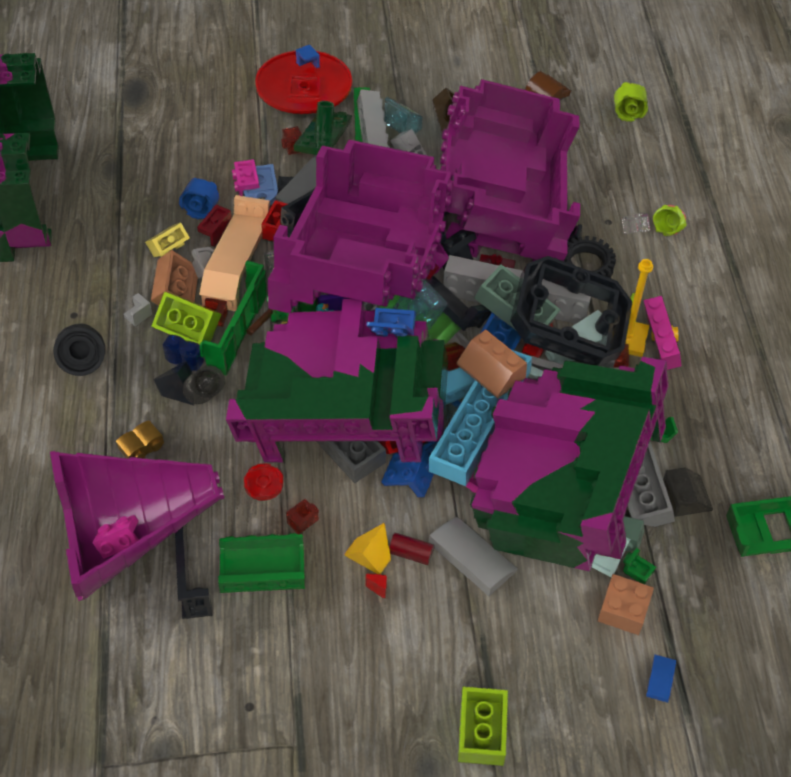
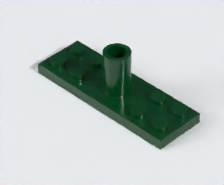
[294,101,352,155]

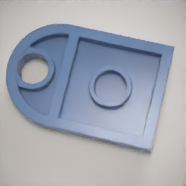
[243,164,278,205]

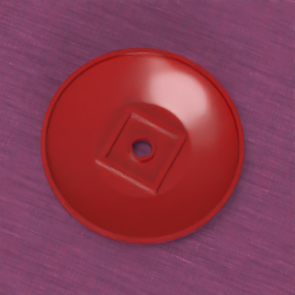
[255,51,352,114]

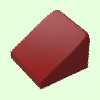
[366,573,387,598]

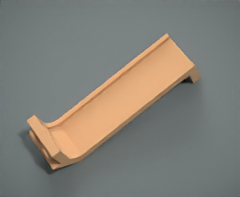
[199,195,270,311]

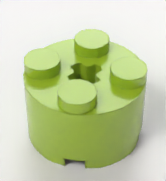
[614,82,648,122]

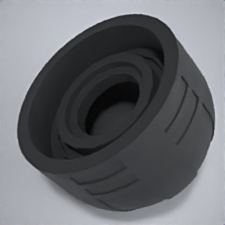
[53,323,105,376]

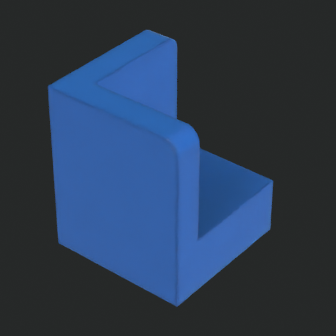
[296,45,320,68]

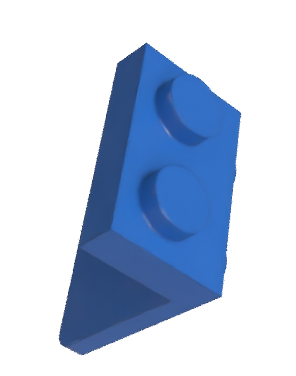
[366,308,416,337]
[381,451,434,497]

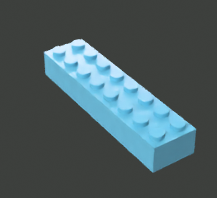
[429,350,532,486]

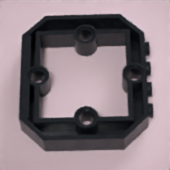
[510,256,632,366]

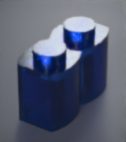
[162,335,204,371]

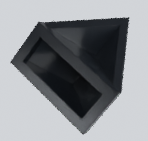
[153,361,195,406]

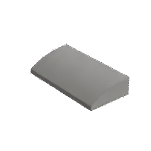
[429,517,518,596]

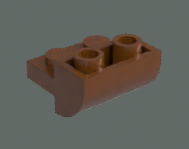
[525,71,571,99]

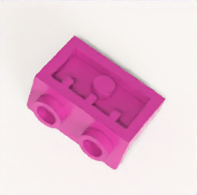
[232,159,259,196]

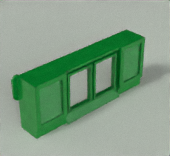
[200,261,268,376]
[726,496,791,557]

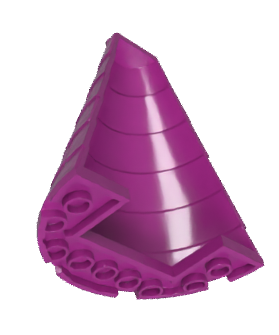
[50,451,224,601]

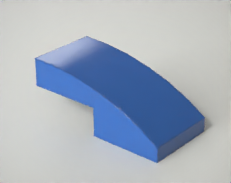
[646,654,676,703]

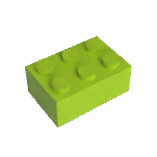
[151,292,221,347]
[458,687,508,766]

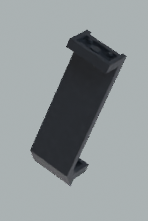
[421,275,492,331]
[175,524,213,619]

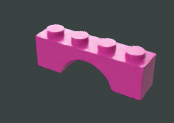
[643,296,682,370]

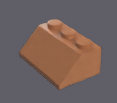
[151,250,198,306]
[457,329,527,399]

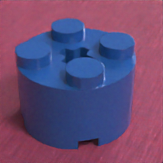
[179,178,219,219]

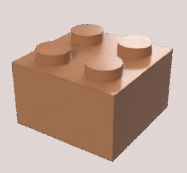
[598,574,654,635]

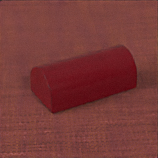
[389,532,435,565]

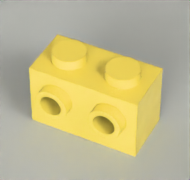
[145,223,190,257]

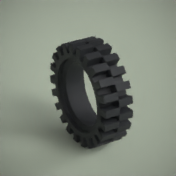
[564,236,616,278]

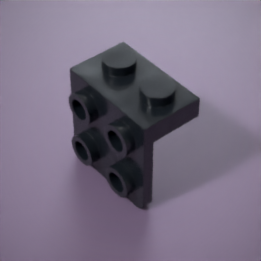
[441,230,476,270]

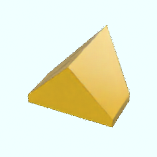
[345,522,391,575]

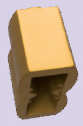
[116,420,164,459]

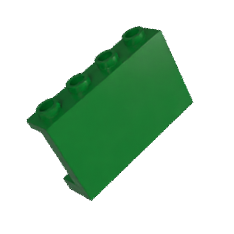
[218,533,305,593]

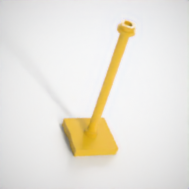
[622,259,653,357]

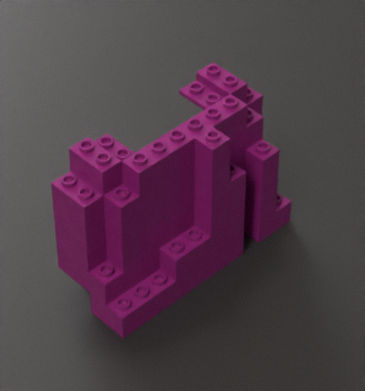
[440,79,580,261]
[268,140,454,314]

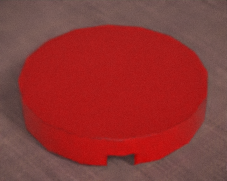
[244,463,284,501]

